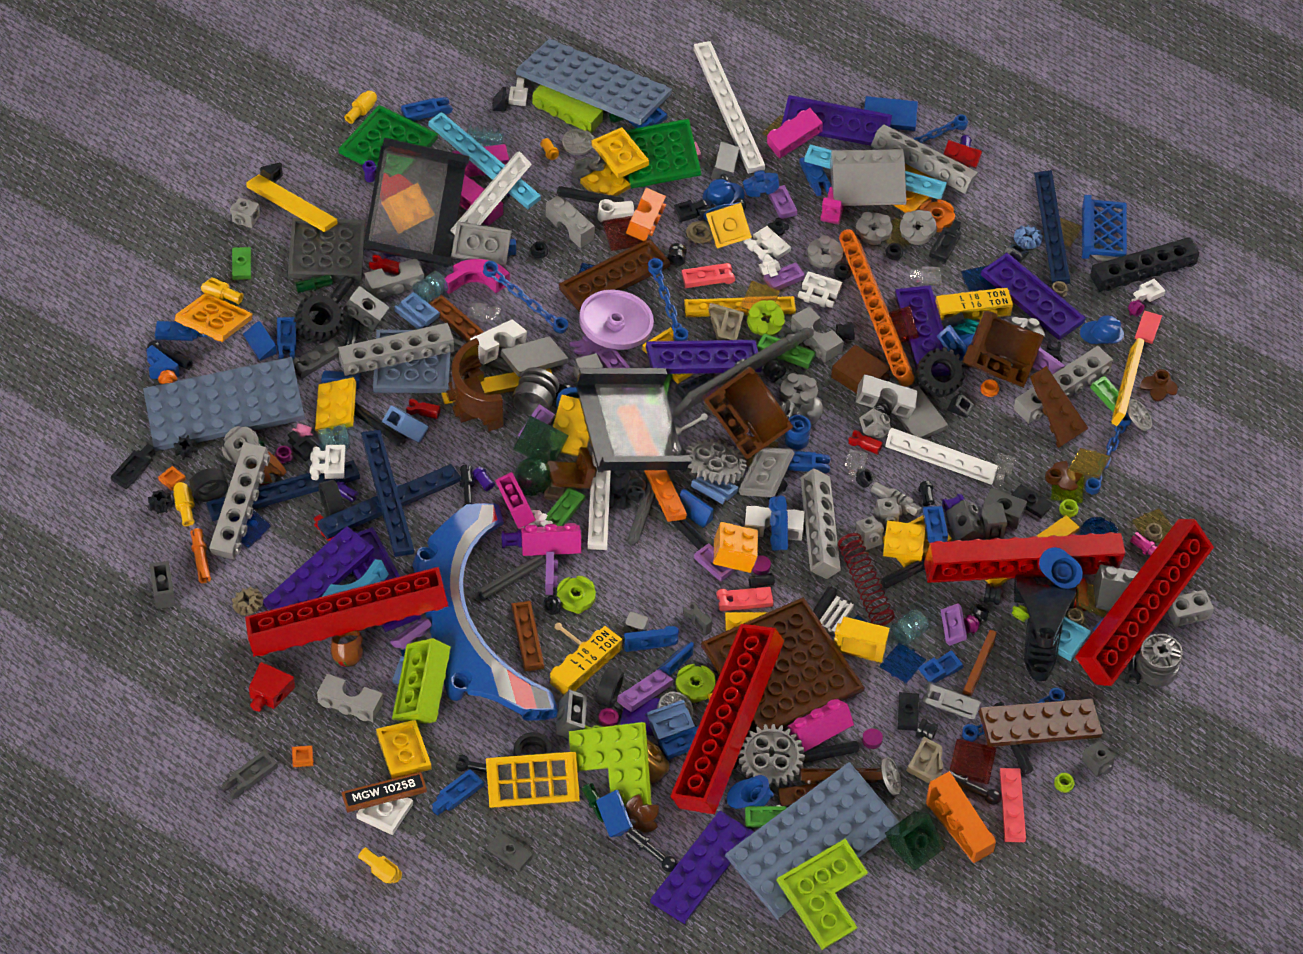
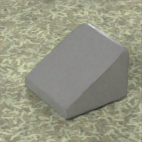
[625,611,649,630]

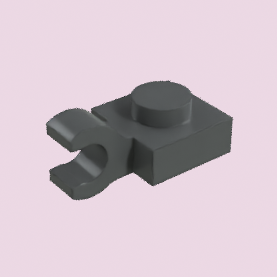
[572,156,605,178]
[683,601,712,636]

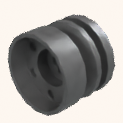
[512,367,559,416]
[1136,634,1183,686]

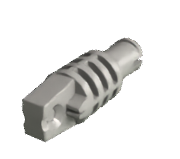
[871,482,922,516]

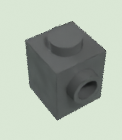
[1082,740,1115,777]

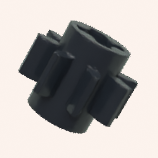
[173,435,198,460]
[148,490,173,514]

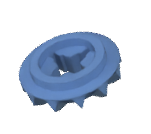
[1014,225,1043,249]

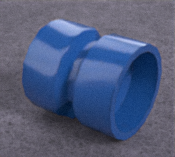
[785,415,811,450]

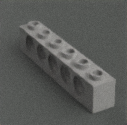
[871,125,978,194]
[338,323,454,376]
[1013,346,1113,424]
[209,442,270,560]
[800,468,841,579]

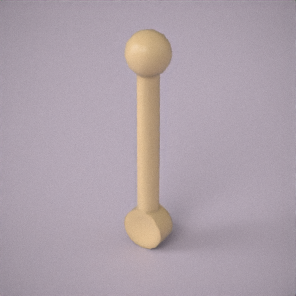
[555,623,583,645]

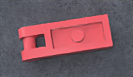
[681,263,735,288]
[716,587,773,611]

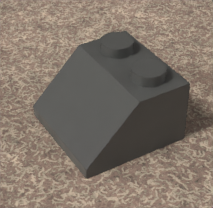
[1093,564,1138,611]

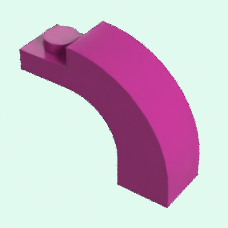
[821,187,845,225]
[444,259,510,294]

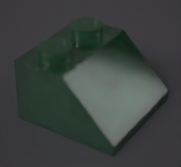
[513,416,569,467]
[885,811,945,870]

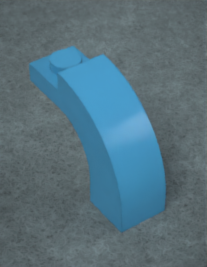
[322,559,389,597]

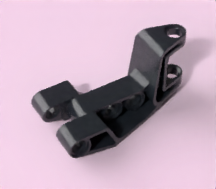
[1014,575,1076,681]

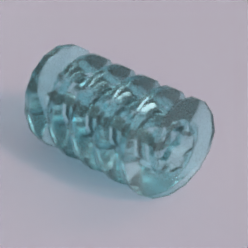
[467,124,504,147]

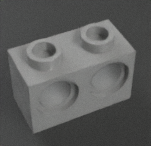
[1167,590,1214,627]

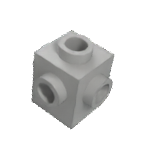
[230,197,260,228]
[859,408,891,440]
[873,497,902,528]
[855,516,884,550]

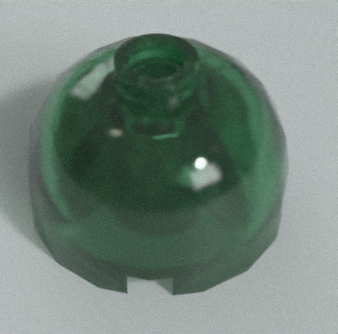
[514,457,552,496]

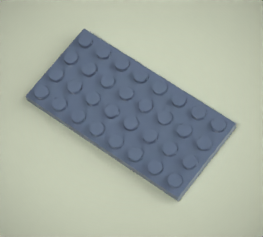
[516,39,672,125]
[143,357,305,451]
[725,762,902,920]

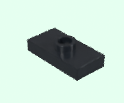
[675,373,712,399]
[1011,484,1053,519]
[897,692,919,731]

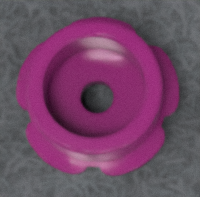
[1128,300,1145,317]
[274,446,293,464]
[964,615,979,634]

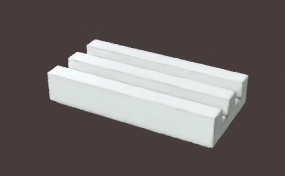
[819,596,854,636]

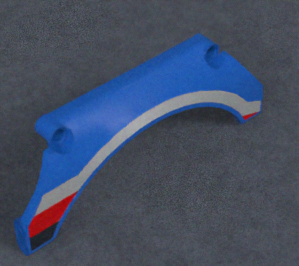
[412,503,558,721]

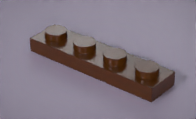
[799,768,883,784]

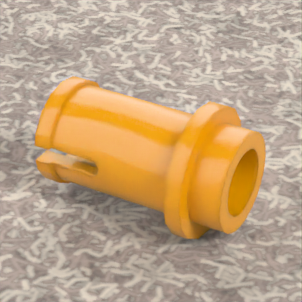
[540,138,559,160]

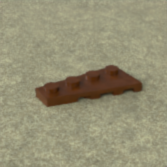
[1030,366,1088,448]

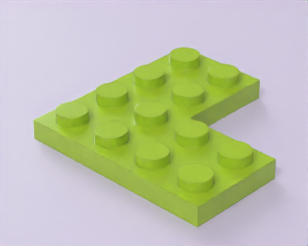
[569,722,652,808]
[776,839,868,950]

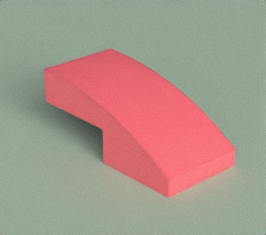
[1135,311,1162,344]

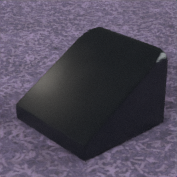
[492,87,506,111]
[260,162,283,183]
[1004,244,1029,263]
[947,393,974,418]

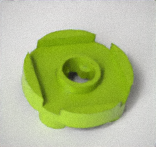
[747,300,785,336]
[557,576,596,614]
[675,664,715,703]

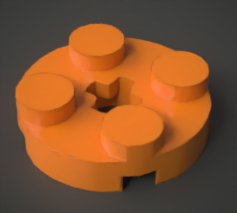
[920,199,955,233]

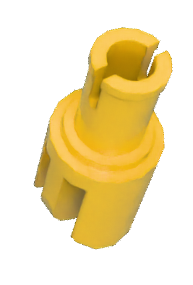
[344,91,377,124]
[201,277,244,305]
[173,482,195,526]
[358,847,402,883]

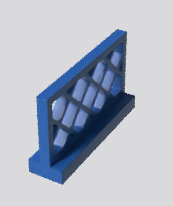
[1082,194,1127,259]

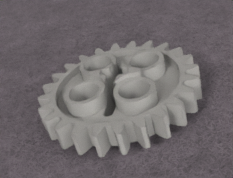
[685,439,747,485]
[738,724,805,787]

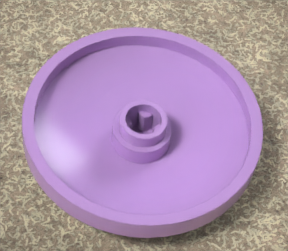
[579,290,654,350]

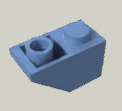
[382,405,429,443]

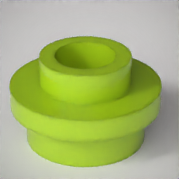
[1059,499,1079,517]
[1011,605,1030,622]
[1054,773,1075,793]

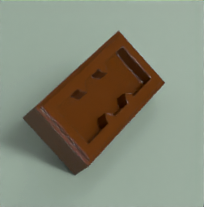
[777,783,818,808]

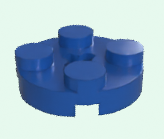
[743,170,780,197]

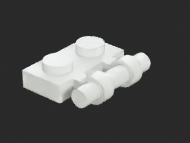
[744,226,791,261]
[797,271,843,308]
[310,445,346,480]

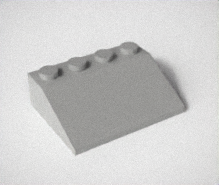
[830,149,906,206]

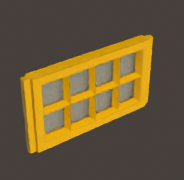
[486,752,580,808]

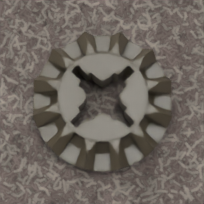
[686,221,714,245]
[232,586,263,615]

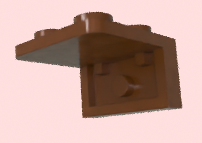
[547,447,597,489]

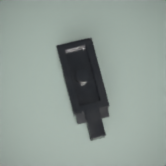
[929,220,961,263]
[111,443,155,489]

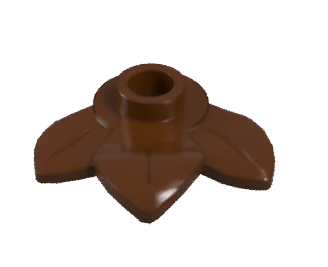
[1140,369,1178,402]
[1045,461,1082,491]
[626,794,659,832]

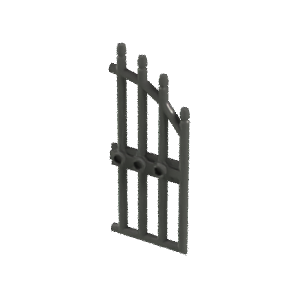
[673,327,814,417]

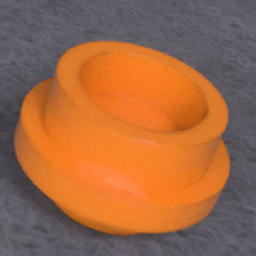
[158,370,177,384]
[980,379,999,397]

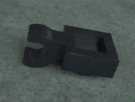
[674,200,707,222]
[288,431,320,462]

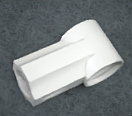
[597,199,634,223]

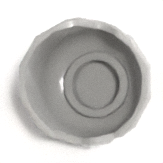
[798,397,823,425]

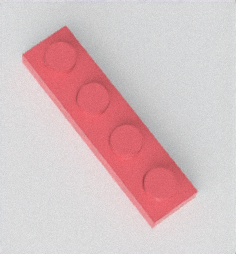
[999,768,1026,842]

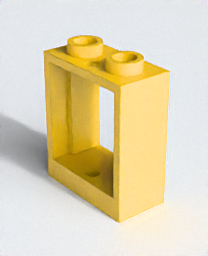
[834,616,890,663]

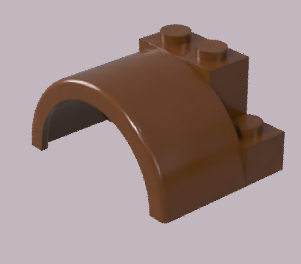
[963,311,1044,388]
[446,338,503,431]
[702,366,793,460]

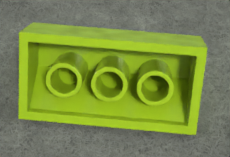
[392,638,451,724]

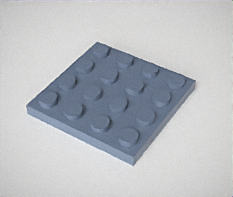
[373,330,451,393]

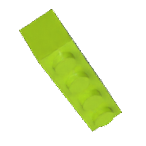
[532,85,603,134]

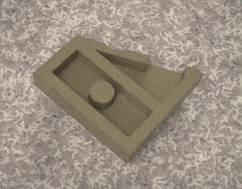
[708,303,744,340]
[906,737,943,783]

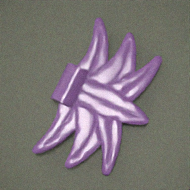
[569,335,606,357]

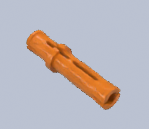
[190,528,211,583]

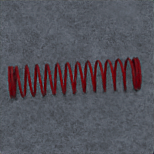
[837,533,895,626]

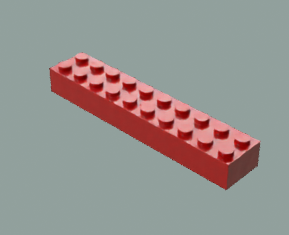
[1075,519,1214,686]
[924,532,1125,583]
[245,567,448,657]
[670,624,784,814]

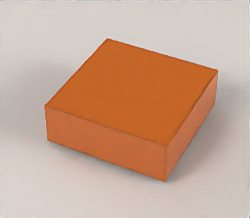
[158,466,186,490]
[292,745,313,767]

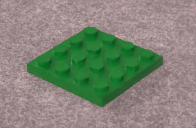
[338,105,438,177]
[625,119,702,189]

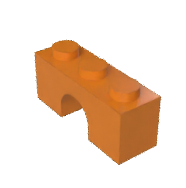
[626,188,666,241]

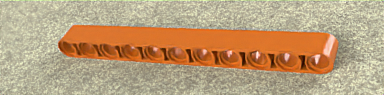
[839,229,915,387]

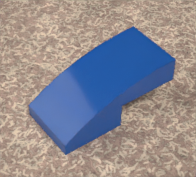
[629,107,667,128]
[918,650,963,683]

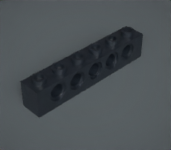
[1090,237,1200,292]

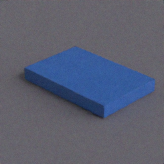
[864,96,918,131]

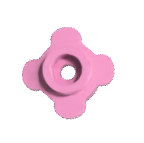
[292,423,313,437]

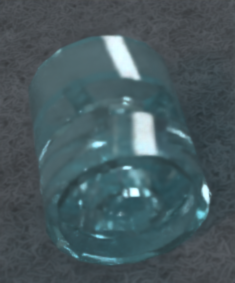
[413,271,448,303]
[318,424,350,451]
[891,609,929,645]

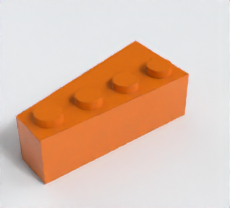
[926,771,996,863]

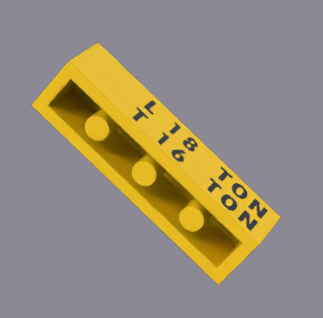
[936,288,1013,324]
[550,626,622,695]

